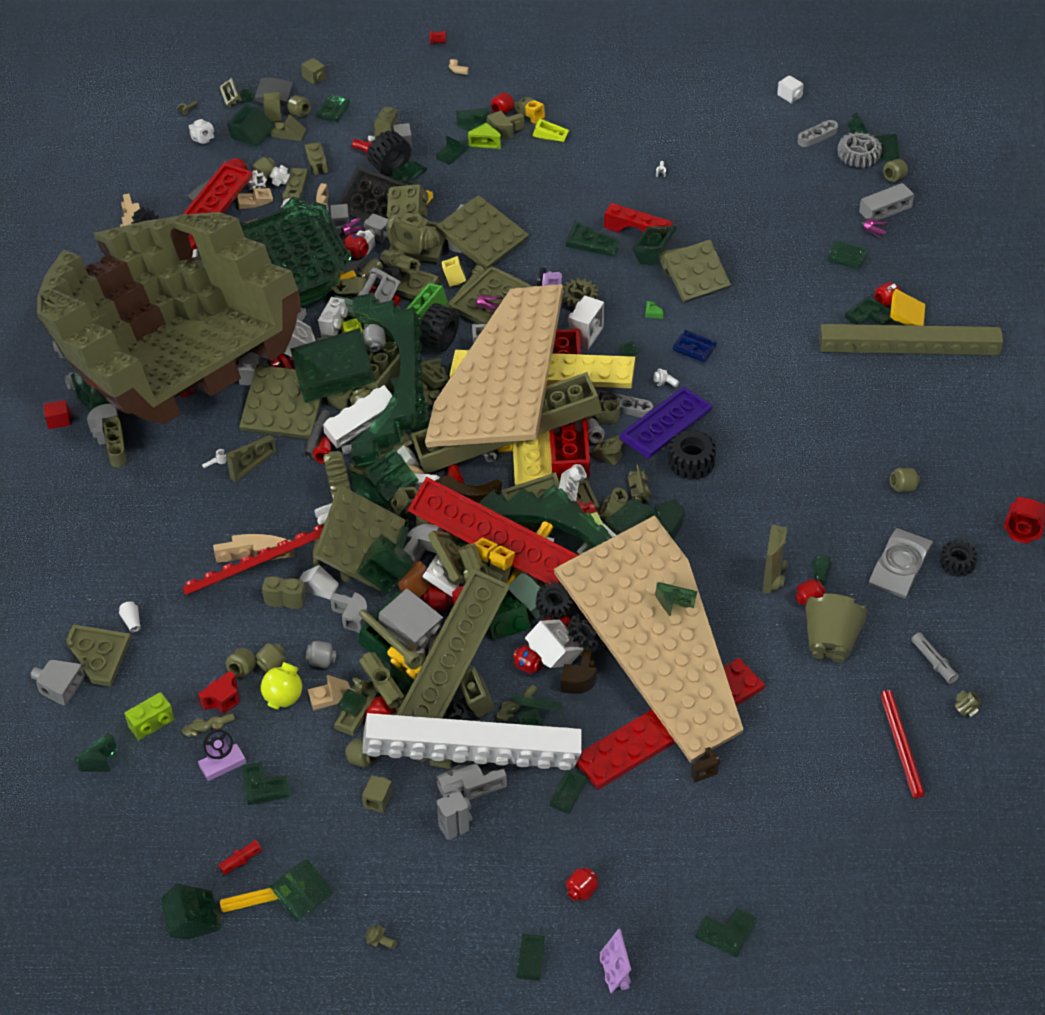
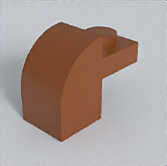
[397,558,431,598]

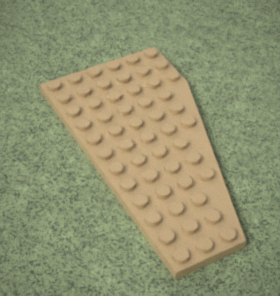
[425,284,564,447]
[554,515,743,763]

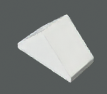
[299,565,339,599]

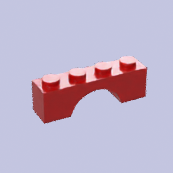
[604,203,673,247]

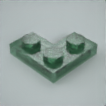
[845,296,893,325]
[241,761,290,805]
[696,908,757,958]

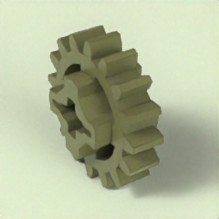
[562,278,599,309]

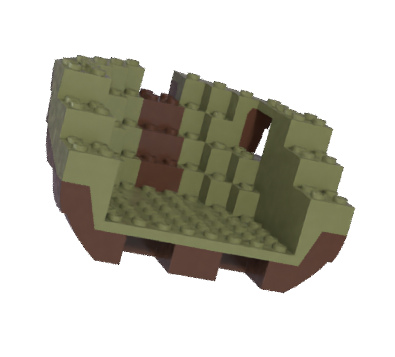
[37,212,301,424]

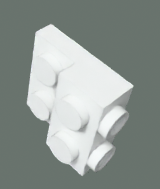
[318,297,348,337]

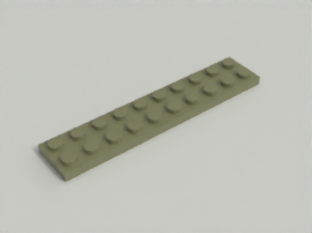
[396,568,510,719]

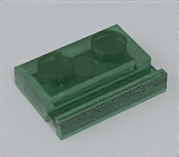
[316,94,351,123]
[827,240,868,270]

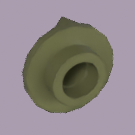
[365,924,397,949]

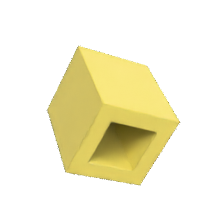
[442,256,466,287]

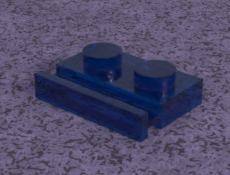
[673,330,717,363]

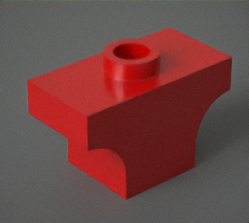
[198,671,240,714]

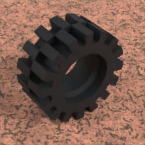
[940,540,978,577]
[535,581,573,620]

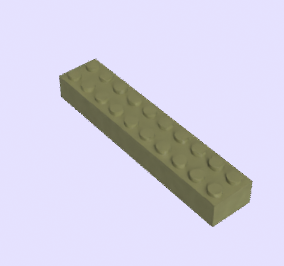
[411,372,602,474]

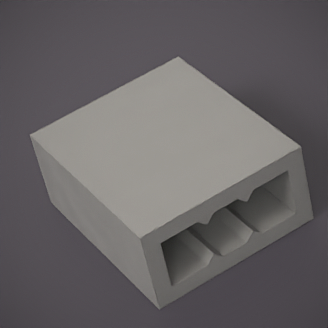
[378,589,443,651]

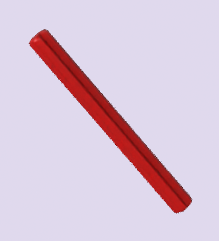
[881,690,925,799]

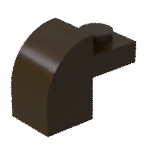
[561,649,597,694]

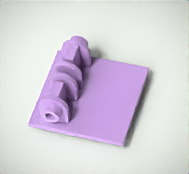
[600,929,631,993]

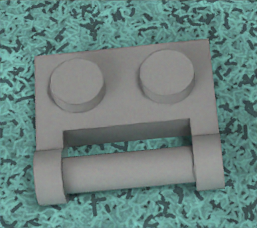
[358,268,401,310]

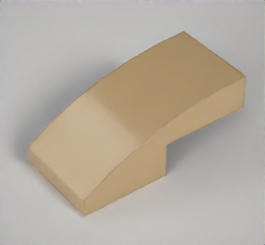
[316,183,329,209]
[236,188,273,209]

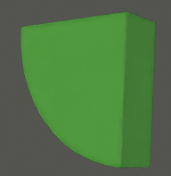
[646,301,663,319]

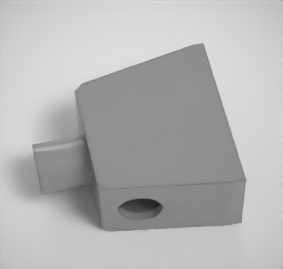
[31,660,85,706]

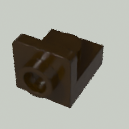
[691,747,720,783]

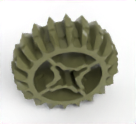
[323,451,351,499]

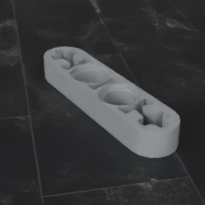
[595,389,653,418]

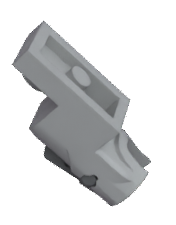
[436,764,507,800]

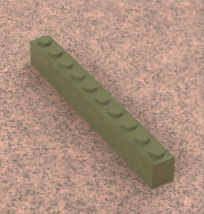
[819,324,1003,355]

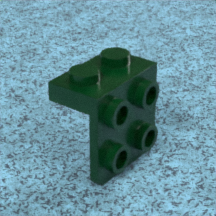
[489,594,531,640]

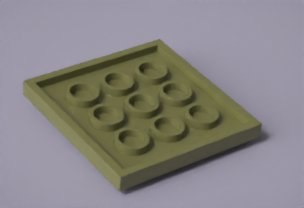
[435,195,529,270]
[449,266,533,324]
[239,365,327,439]
[313,485,406,591]

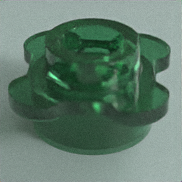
[239,88,255,103]
[619,341,640,357]

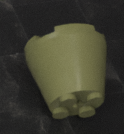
[805,594,867,663]

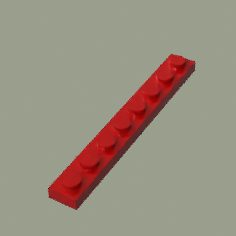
[183,524,324,596]

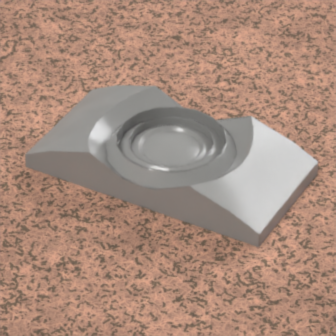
[868,528,933,599]

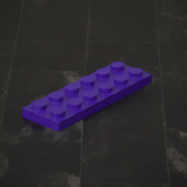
[619,386,713,459]

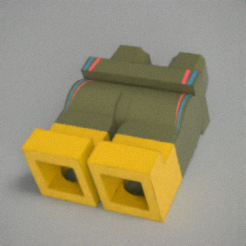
[474,538,515,584]

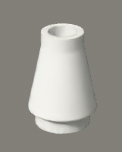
[119,602,141,632]

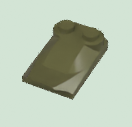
[762,525,787,593]

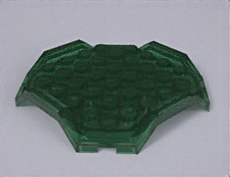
[240,196,352,306]

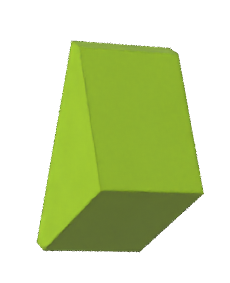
[468,123,501,149]

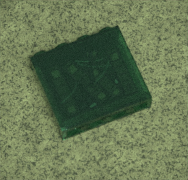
[290,328,376,403]

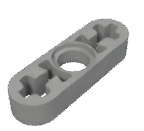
[798,120,838,147]

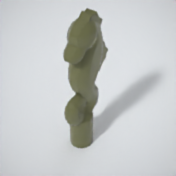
[496,685,537,722]
[182,713,235,737]

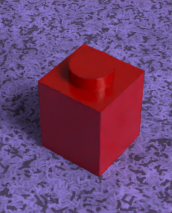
[44,400,73,429]

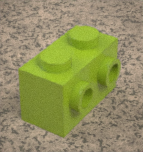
[124,692,175,741]

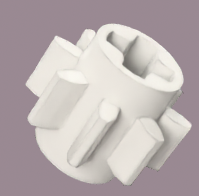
[270,165,290,187]
[247,170,267,190]

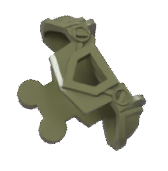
[386,213,440,256]

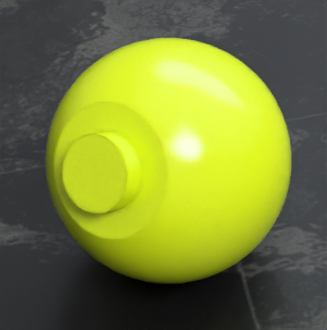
[261,662,302,710]

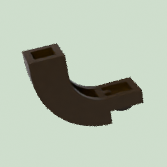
[435,475,502,509]

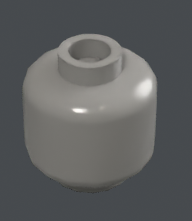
[362,324,386,352]
[305,641,336,668]

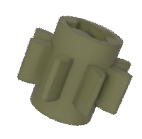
[955,690,981,717]

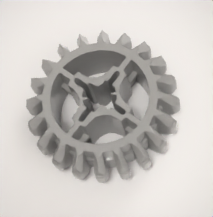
[837,132,882,169]

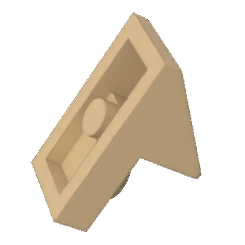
[308,675,352,710]

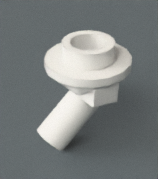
[654,368,679,387]

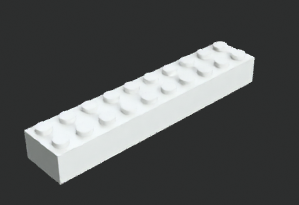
[362,713,581,770]

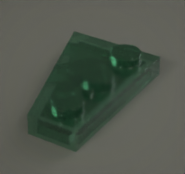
[566,220,620,256]

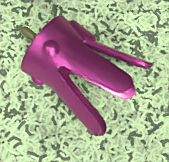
[338,218,364,238]
[862,218,888,239]
[474,294,501,313]

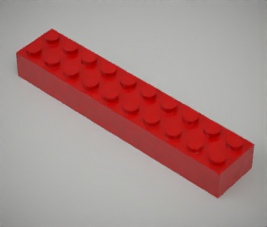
[547,329,590,479]

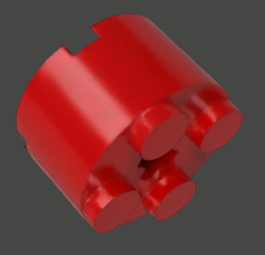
[1004,497,1045,543]

